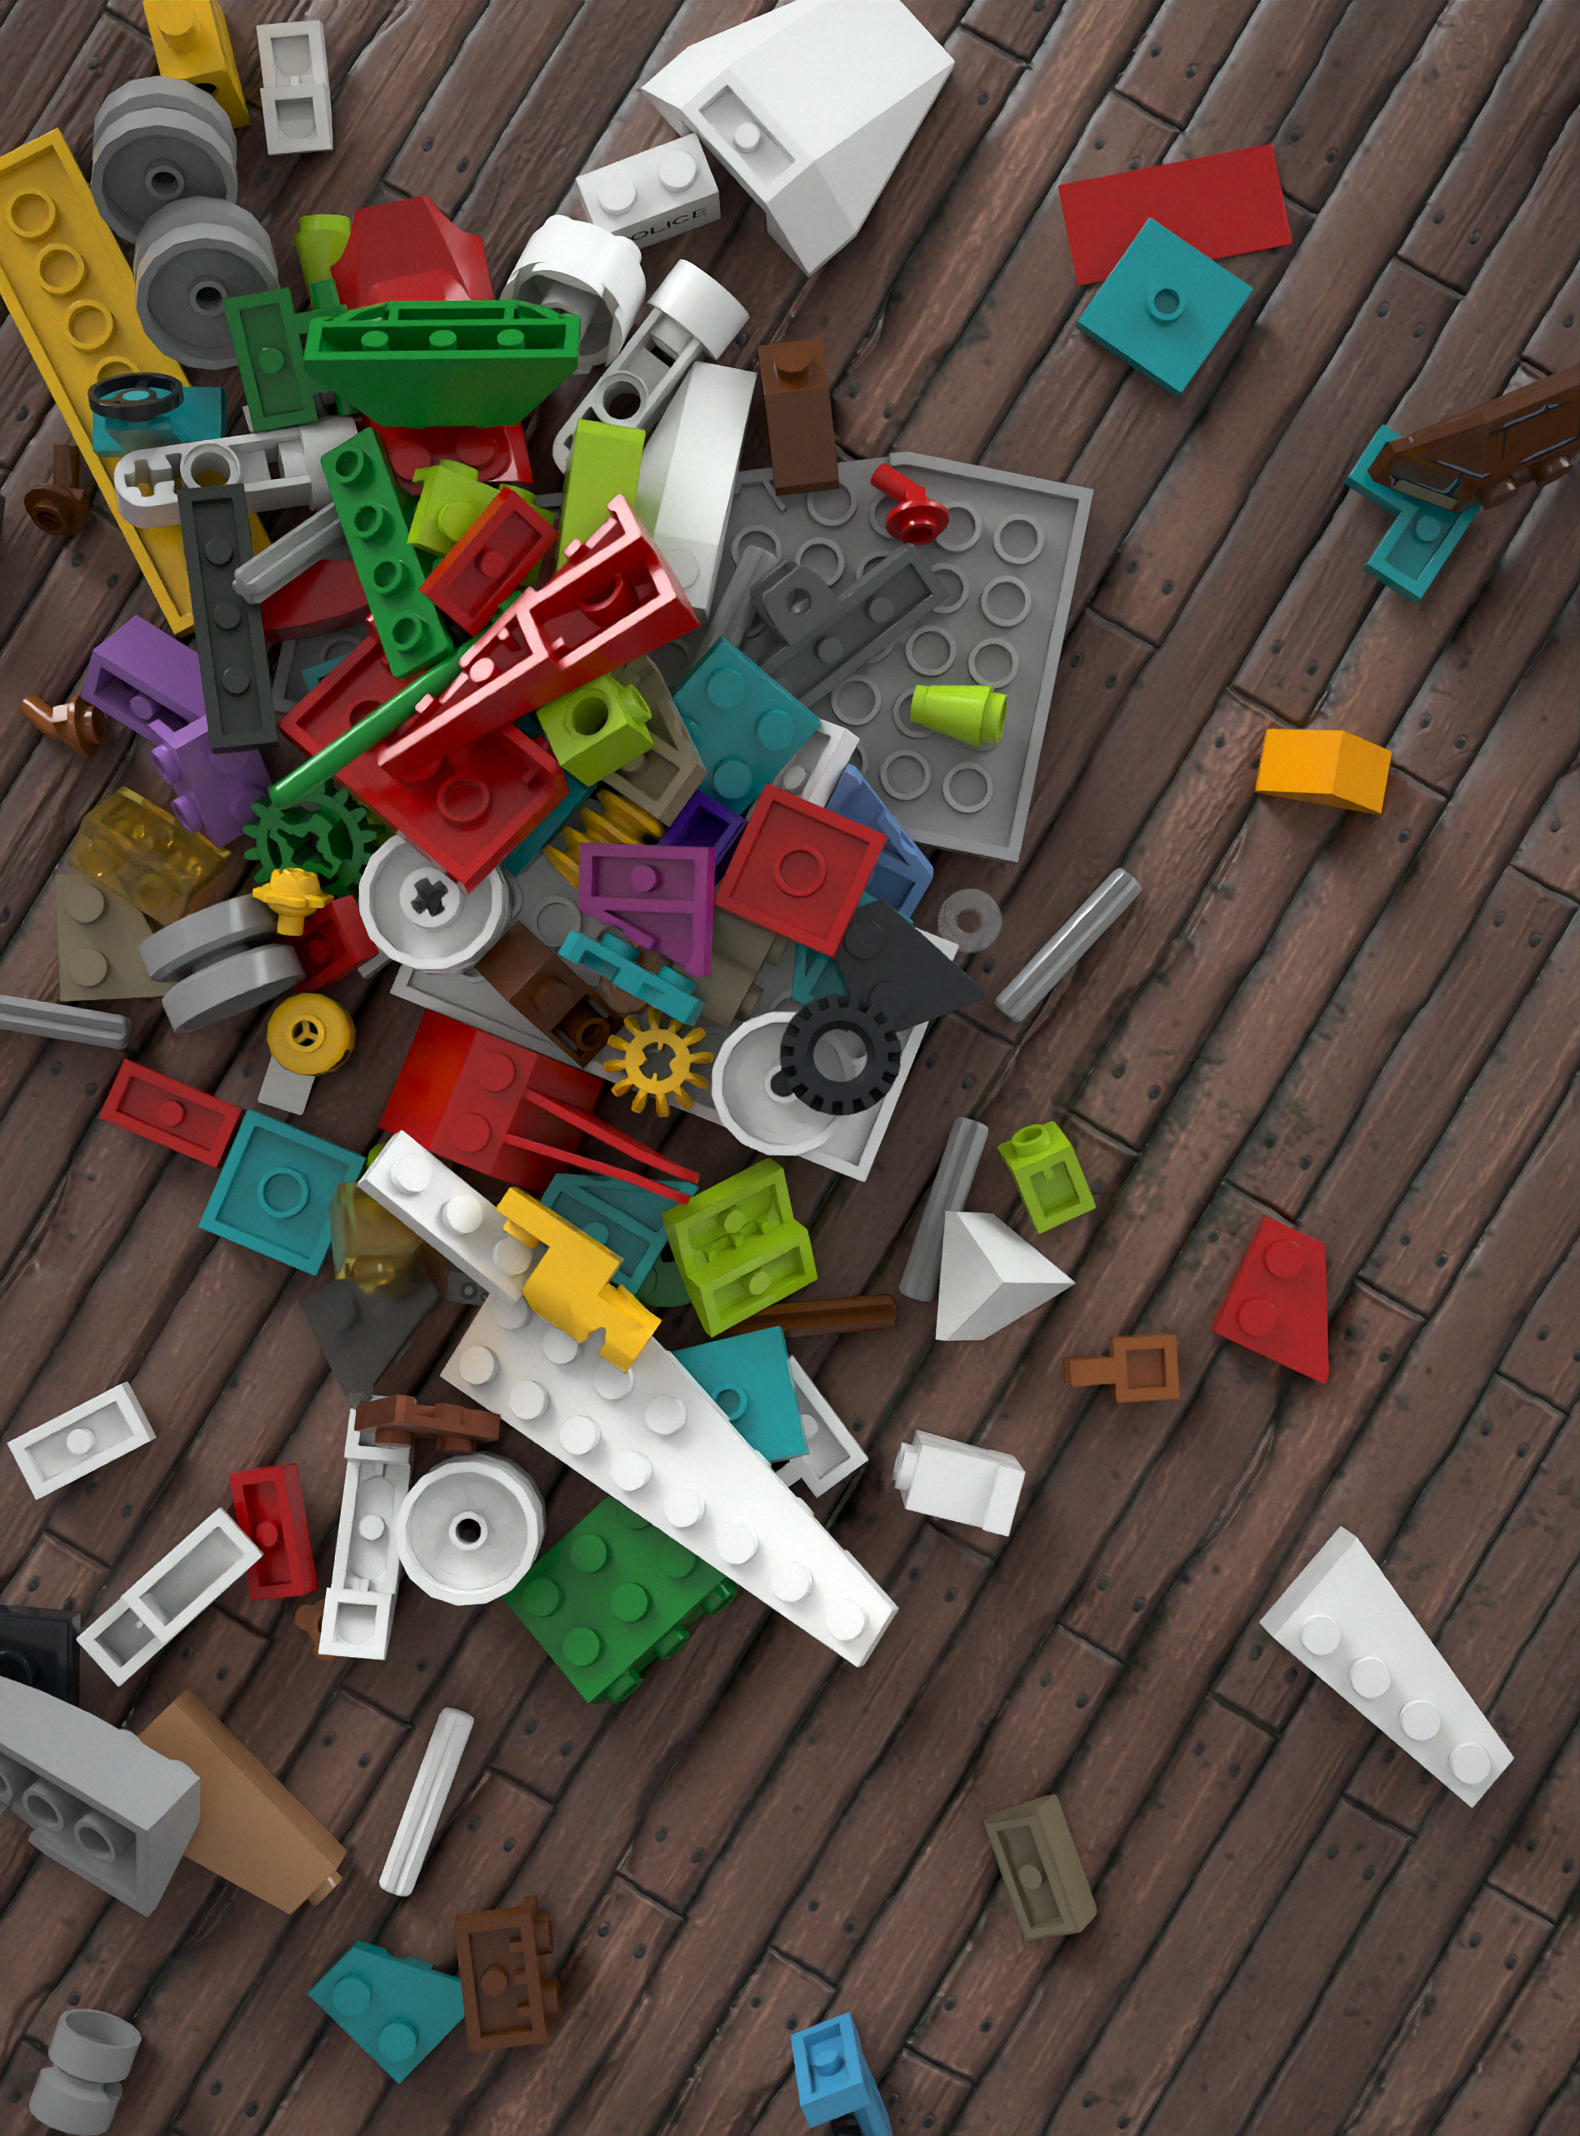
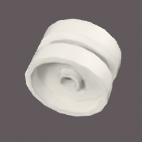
[359,835,512,975]
[712,1012,855,1156]
[395,1450,547,1606]

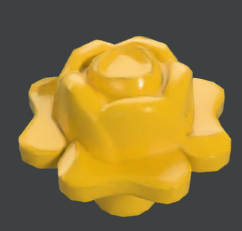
[252,867,334,936]

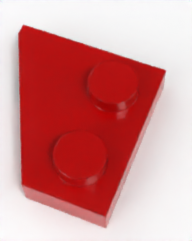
[1210,1216,1329,1384]

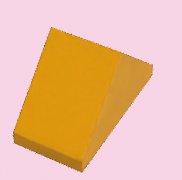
[1255,729,1392,815]

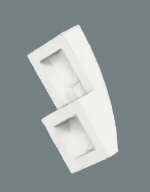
[256,20,333,156]

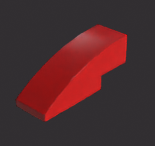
[260,559,371,642]

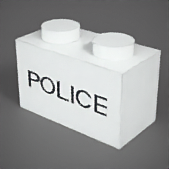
[576,132,721,249]

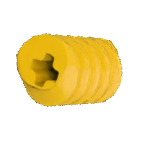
[542,788,666,892]

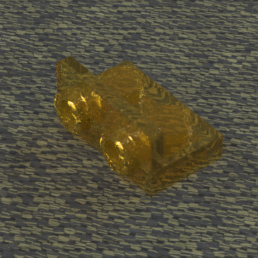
[68,786,231,926]

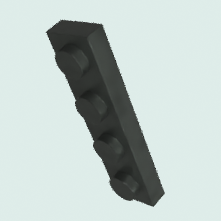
[176,483,279,755]

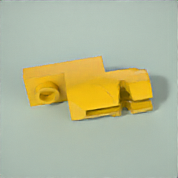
[495,1186,662,1374]

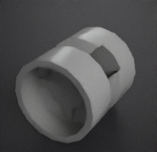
[29,2009,142,2136]

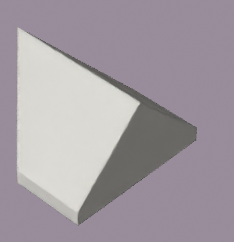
[935,1211,1076,1341]

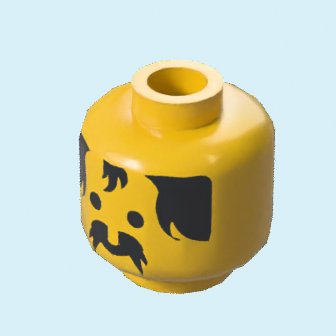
[267,993,356,1076]

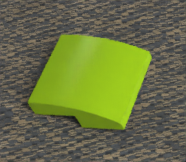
[661,1157,818,1337]

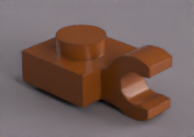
[1063,1333,1180,1403]

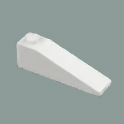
[634,361,758,625]

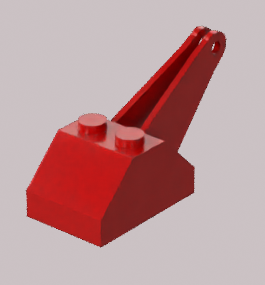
[378,1008,701,1206]

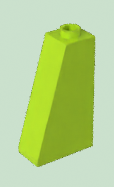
[551,418,645,675]

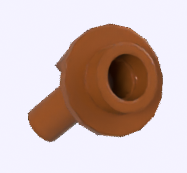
[19,695,107,758]

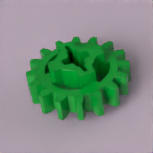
[242,778,386,909]

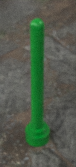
[270,589,522,809]

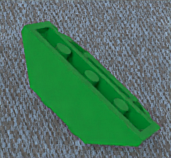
[303,300,581,429]

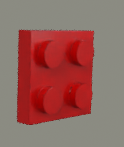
[714,783,888,959]

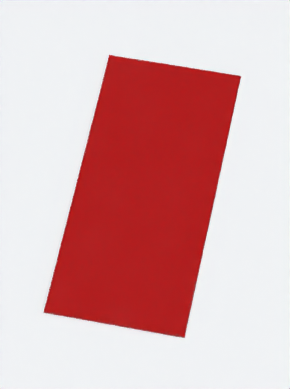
[1058,144,1293,286]

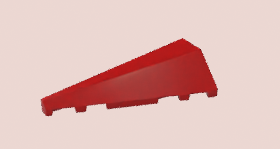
[373,493,701,780]

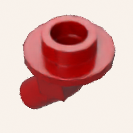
[870,463,950,546]

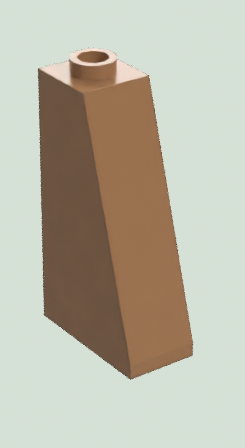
[138,1688,348,1915]

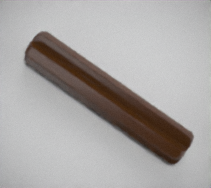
[710,1294,897,1342]

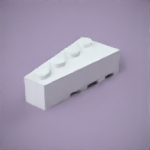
[1259,1526,1514,1808]

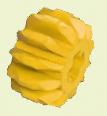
[603,1007,714,1117]

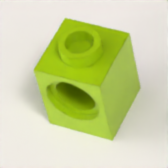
[535,674,655,787]

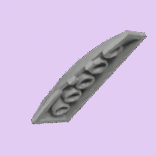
[0,1676,201,1917]

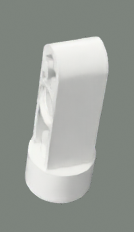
[553,259,750,475]
[114,414,358,529]

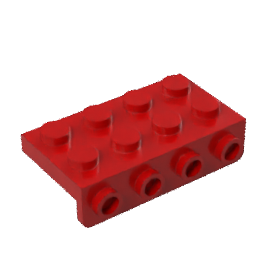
[277,613,570,895]

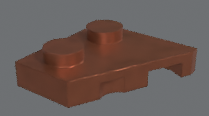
[354,1395,501,1454]

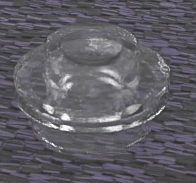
[938,889,1002,953]

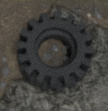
[780,993,902,1116]

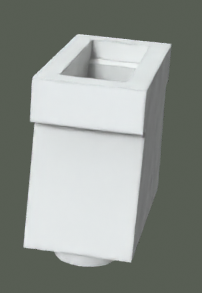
[892,1430,1025,1536]

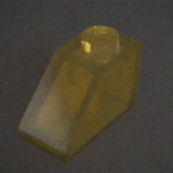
[328,1179,468,1286]

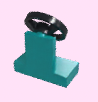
[87,372,227,458]

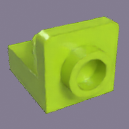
[998,1121,1097,1234]

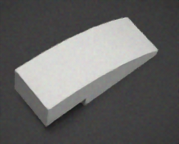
[76,1507,264,1687]

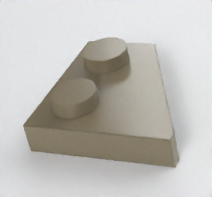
[595,654,708,827]
[55,871,182,1003]

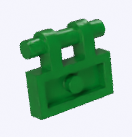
[223,278,361,433]

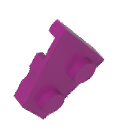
[578,843,715,977]

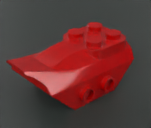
[330,196,534,499]

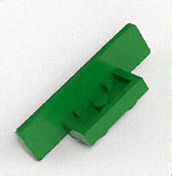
[320,428,455,681]

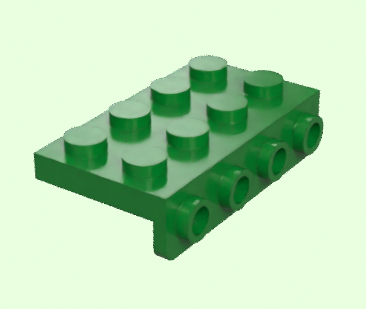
[502,1495,738,1705]

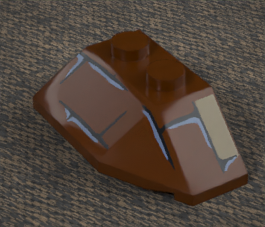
[1367,363,1580,513]

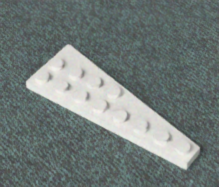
[440,1241,899,1667]

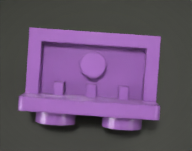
[147,715,272,849]

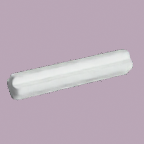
[379,1707,474,1897]

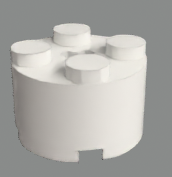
[500,215,646,375]

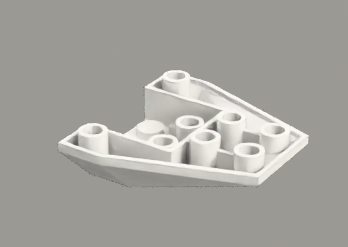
[641,0,955,278]

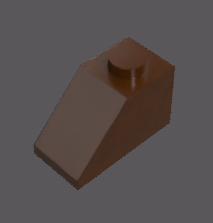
[758,338,839,496]

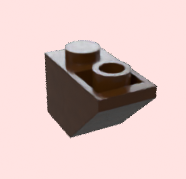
[474,920,625,1069]

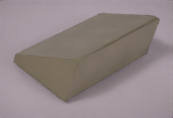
[983,1794,1097,1941]

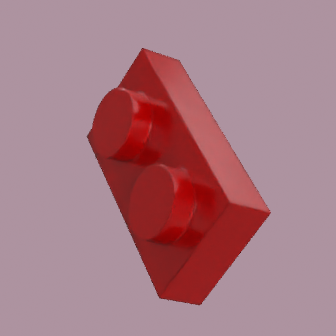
[418,486,561,638]
[276,894,379,994]
[99,1059,247,1168]
[229,1463,318,1601]

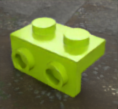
[406,459,556,590]

